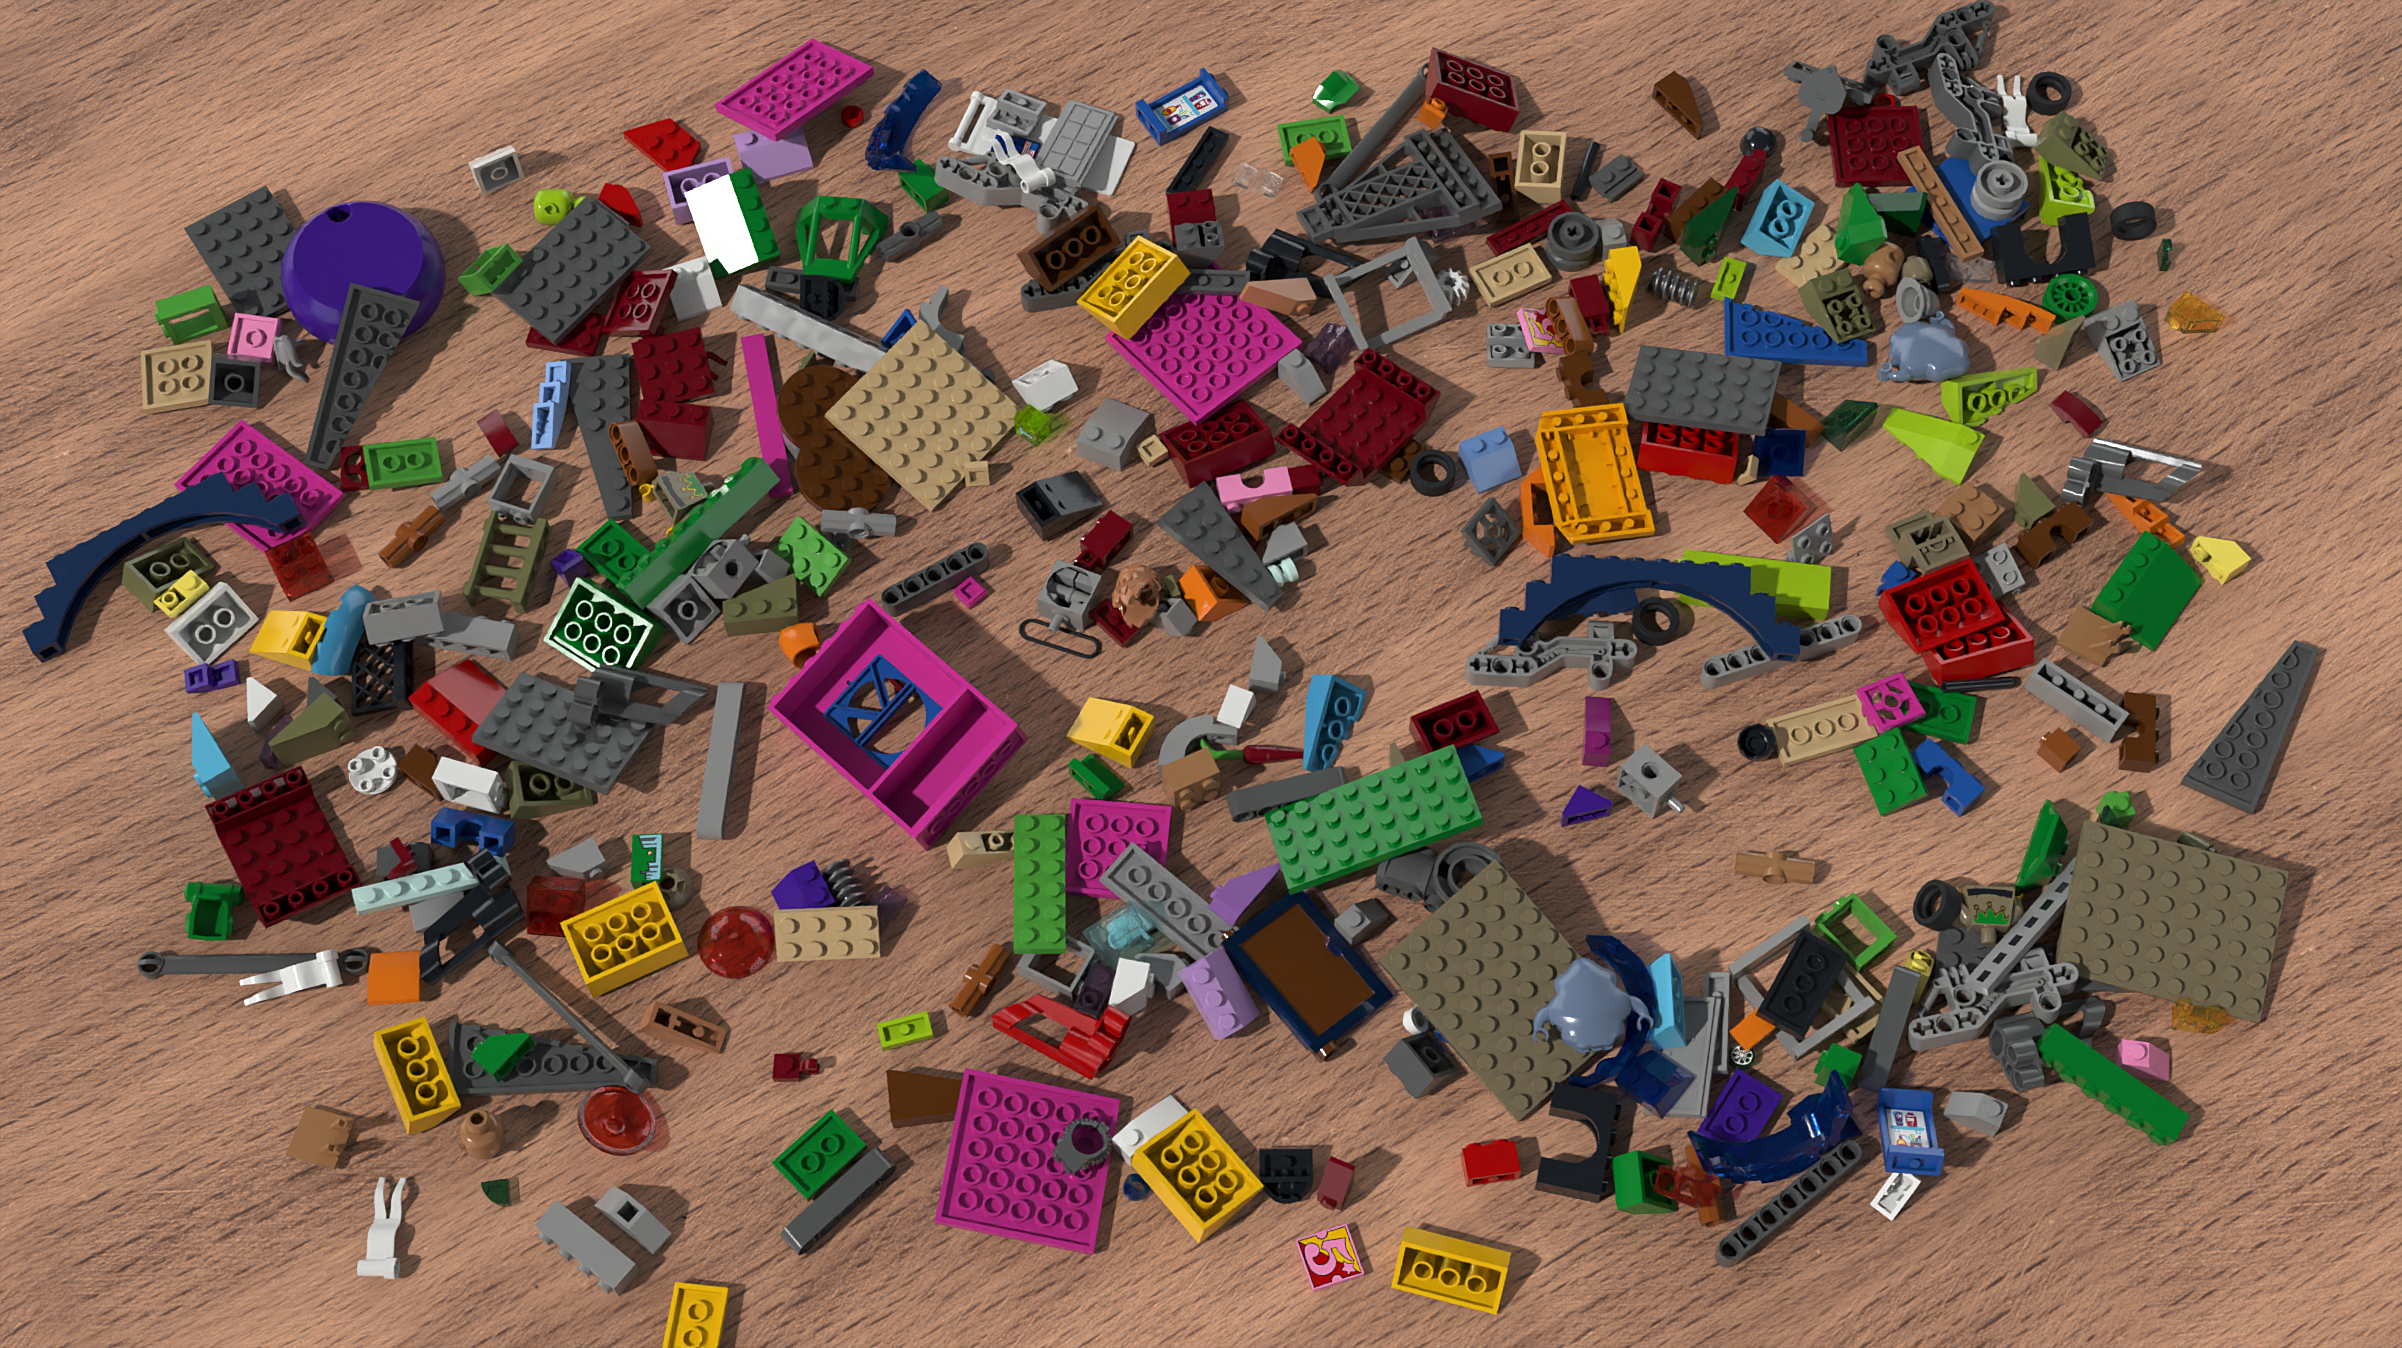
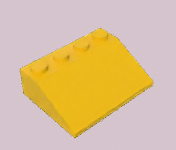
[1076,235,1191,340]
[560,881,689,998]
[1131,1108,1264,1243]

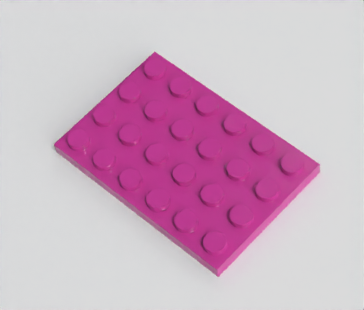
[715,38,874,142]
[174,419,346,564]

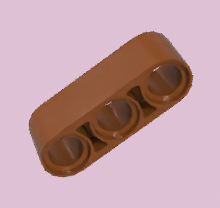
[1545,296,1594,356]
[1768,392,1824,448]
[609,420,658,486]

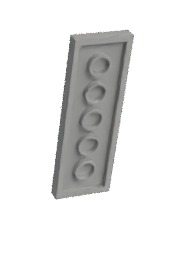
[1099,842,1240,963]

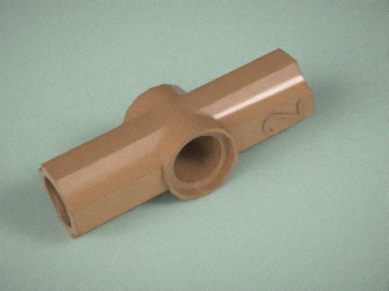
[1735,851,1815,885]

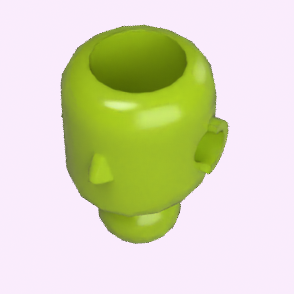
[534,189,591,227]

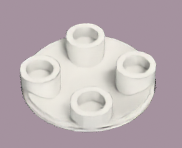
[348,746,398,795]

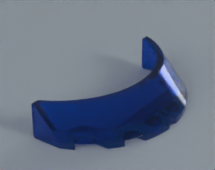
[865,69,942,173]
[1568,935,1656,1088]
[1687,1069,1853,1184]

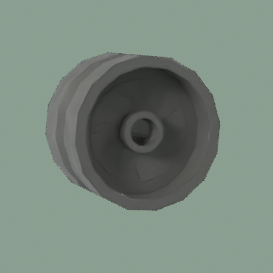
[1545,212,1599,272]

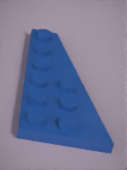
[1723,296,1867,367]

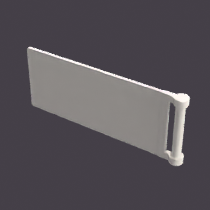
[948,91,1135,197]

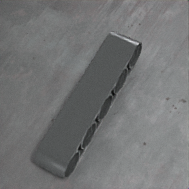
[881,542,990,617]
[1226,766,1349,822]
[1856,964,1921,1094]
[781,1147,897,1256]

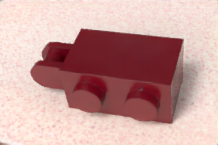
[1724,149,1767,212]
[1568,274,1612,339]
[1073,510,1134,572]

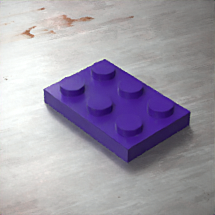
[1696,1068,1783,1162]

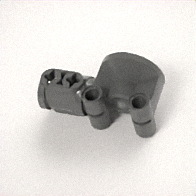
[1375,842,1505,913]

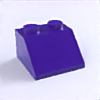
[771,860,836,910]

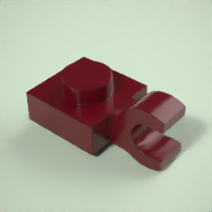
[772,1053,820,1082]

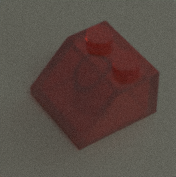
[1743,475,1818,544]

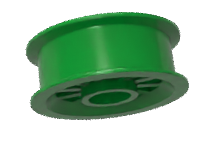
[2042,274,2098,325]

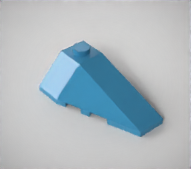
[1303,675,1367,772]

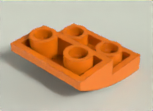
[367,950,423,1005]

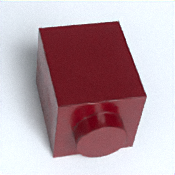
[1288,464,1324,496]

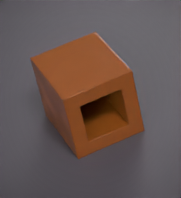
[2037,727,2082,773]

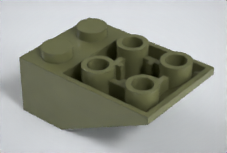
[2034,110,2111,181]
[1797,267,1876,344]

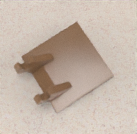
[2056,605,2131,667]
[286,1106,356,1170]

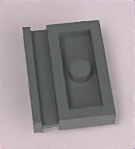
[1588,154,1644,204]

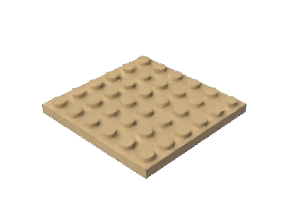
[825,319,1026,512]

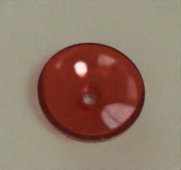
[697,906,775,979]
[577,1085,656,1156]

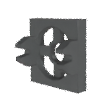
[1460,497,1522,566]

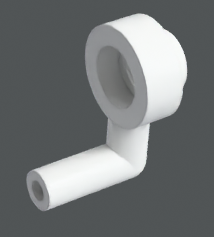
[1403,1007,1429,1035]

